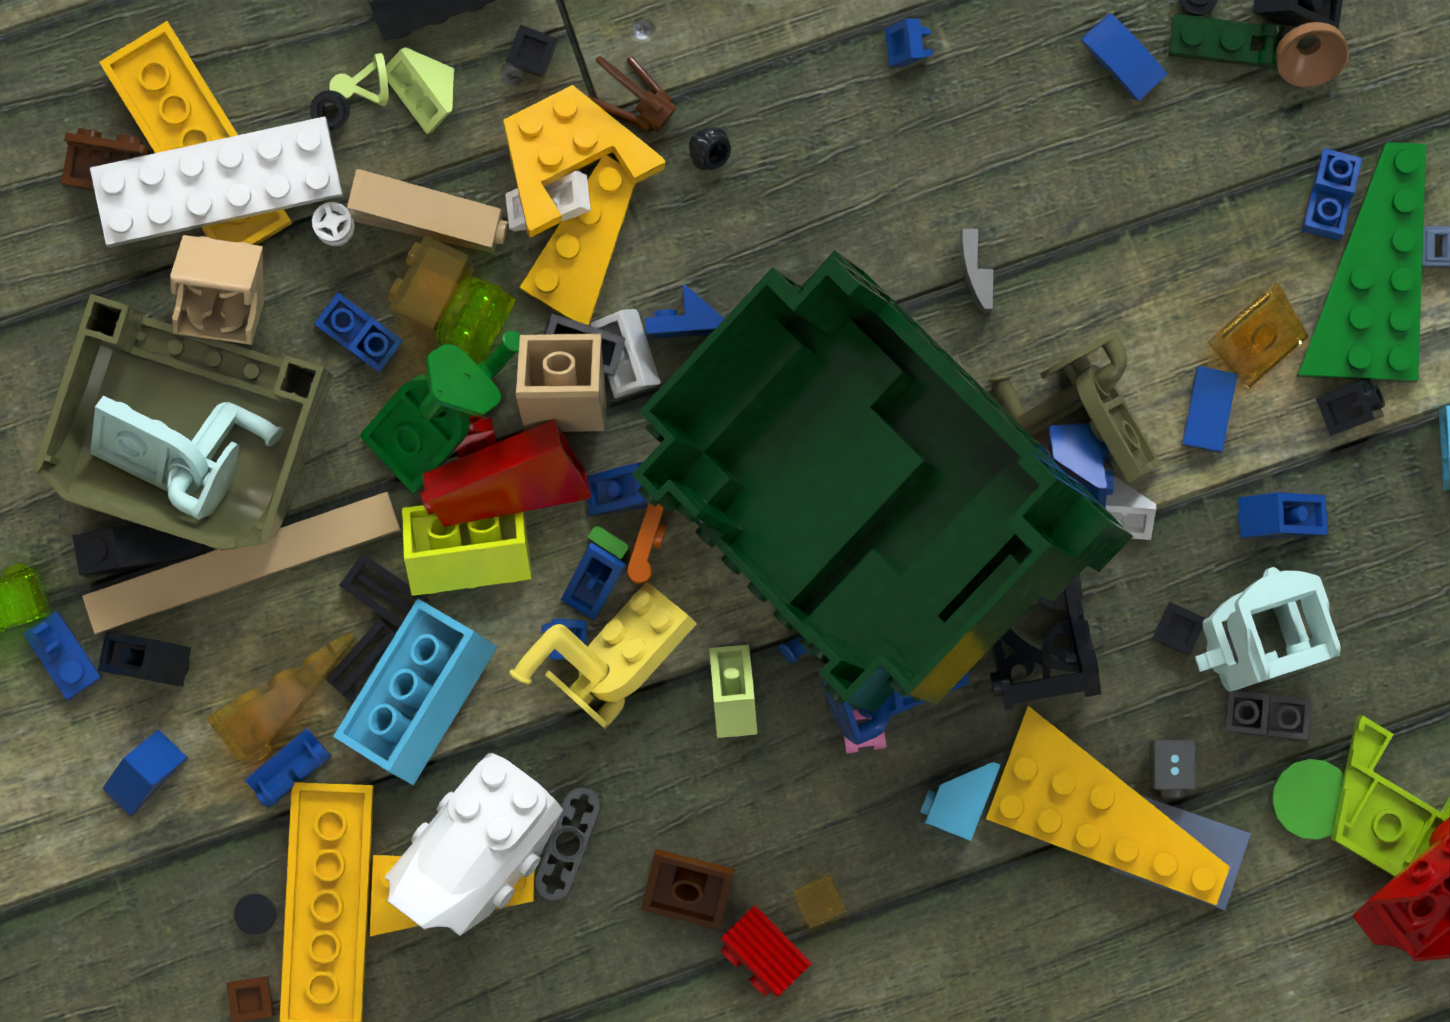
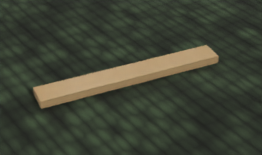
[82,492,401,634]

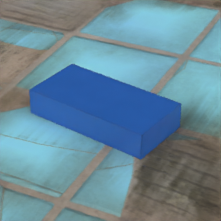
[1181,366,1238,453]

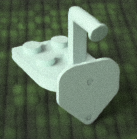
[90,396,284,520]

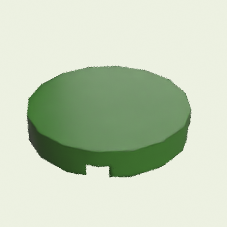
[1271,759,1344,840]

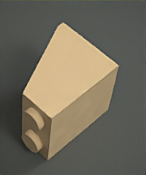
[516,334,606,432]

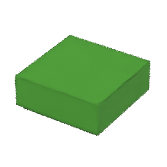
[587,526,630,562]

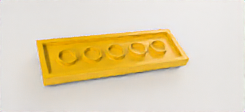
[99,21,292,245]
[280,782,374,1022]

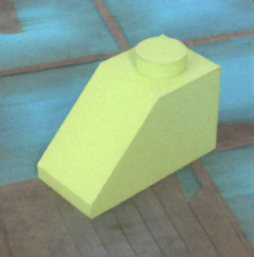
[709,644,757,738]

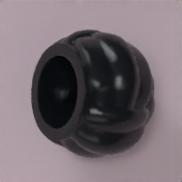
[689,127,731,170]

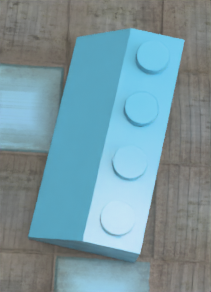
[333,598,498,785]

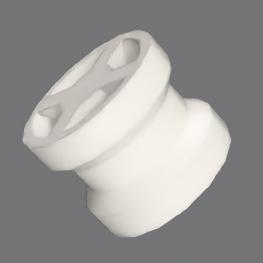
[312,202,355,246]

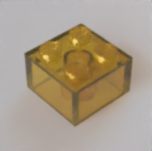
[388,235,475,339]

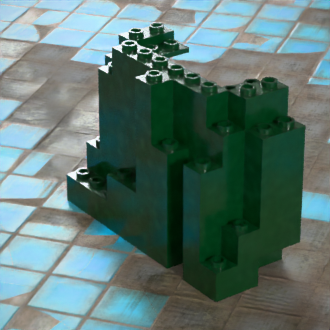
[632,250,1133,712]

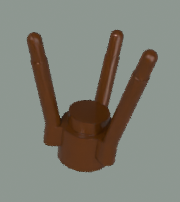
[587,56,677,132]

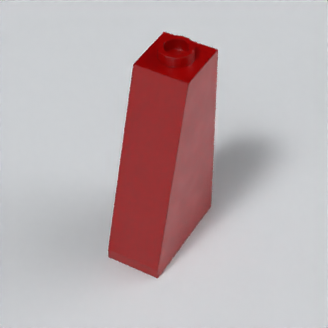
[420,419,592,527]

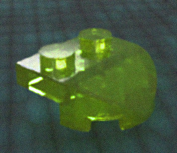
[436,276,516,365]

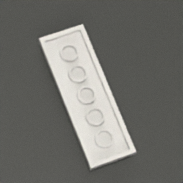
[90,117,343,247]

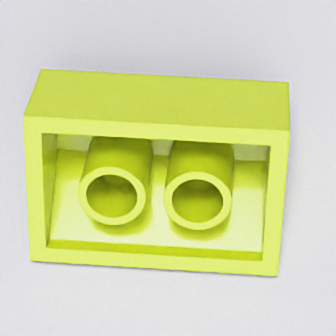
[402,505,532,596]

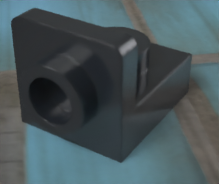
[1316,380,1385,436]

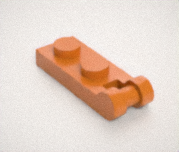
[627,503,667,585]

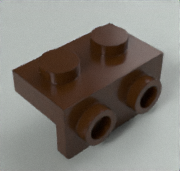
[61,128,150,191]

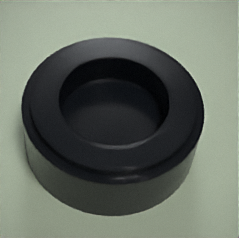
[234,894,276,934]

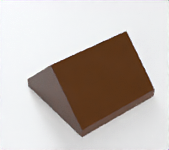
[641,849,735,930]

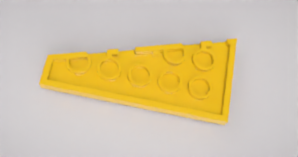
[986,706,1230,906]

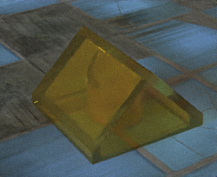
[1207,282,1309,388]

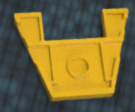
[503,85,665,238]

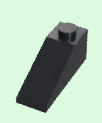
[72,524,206,578]

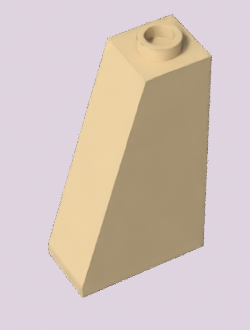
[347,169,508,254]

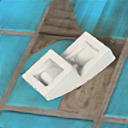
[506,171,591,232]

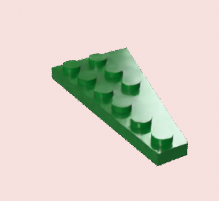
[1296,142,1426,383]

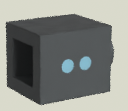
[1150,740,1195,798]

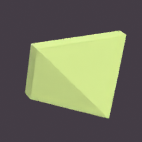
[386,47,454,134]

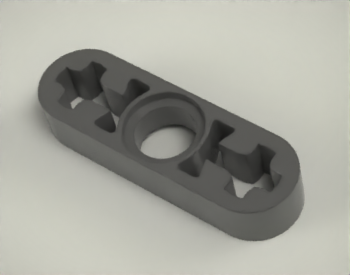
[535,787,601,901]

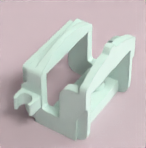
[1195,567,1341,692]

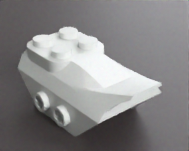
[384,753,563,936]

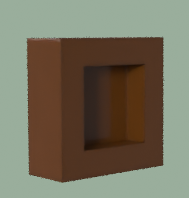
[226,976,274,1022]

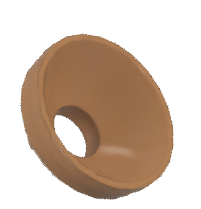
[1276,22,1350,88]

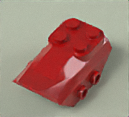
[1351,817,1450,962]

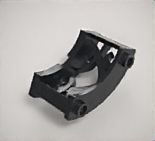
[990,575,1101,710]

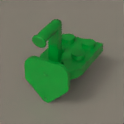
[359,331,521,494]

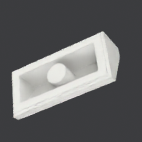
[590,309,660,398]

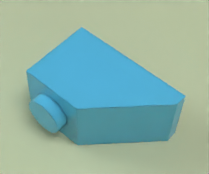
[920,762,1000,841]

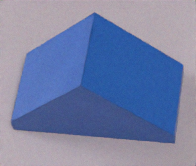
[560,543,627,621]
[102,730,188,816]

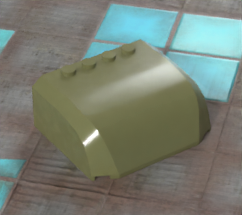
[33,294,333,550]

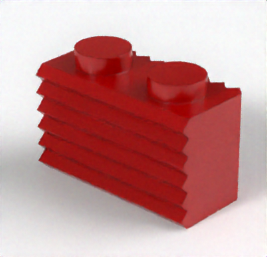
[720,905,812,998]

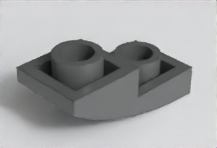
[1225,691,1313,741]

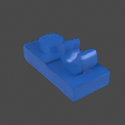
[23,611,103,700]

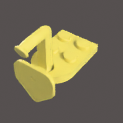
[509,581,697,729]

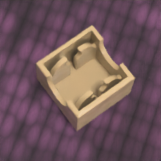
[170,235,264,345]

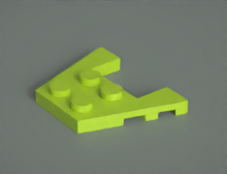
[1331,715,1450,877]

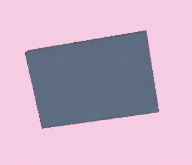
[1109,795,1251,911]

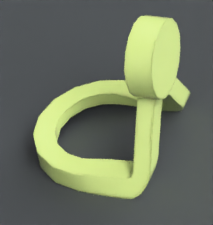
[329,53,389,106]

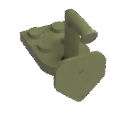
[988,332,1161,483]

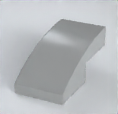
[960,229,994,315]

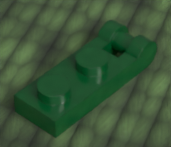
[1168,14,1284,68]

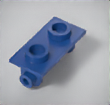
[245,728,332,808]

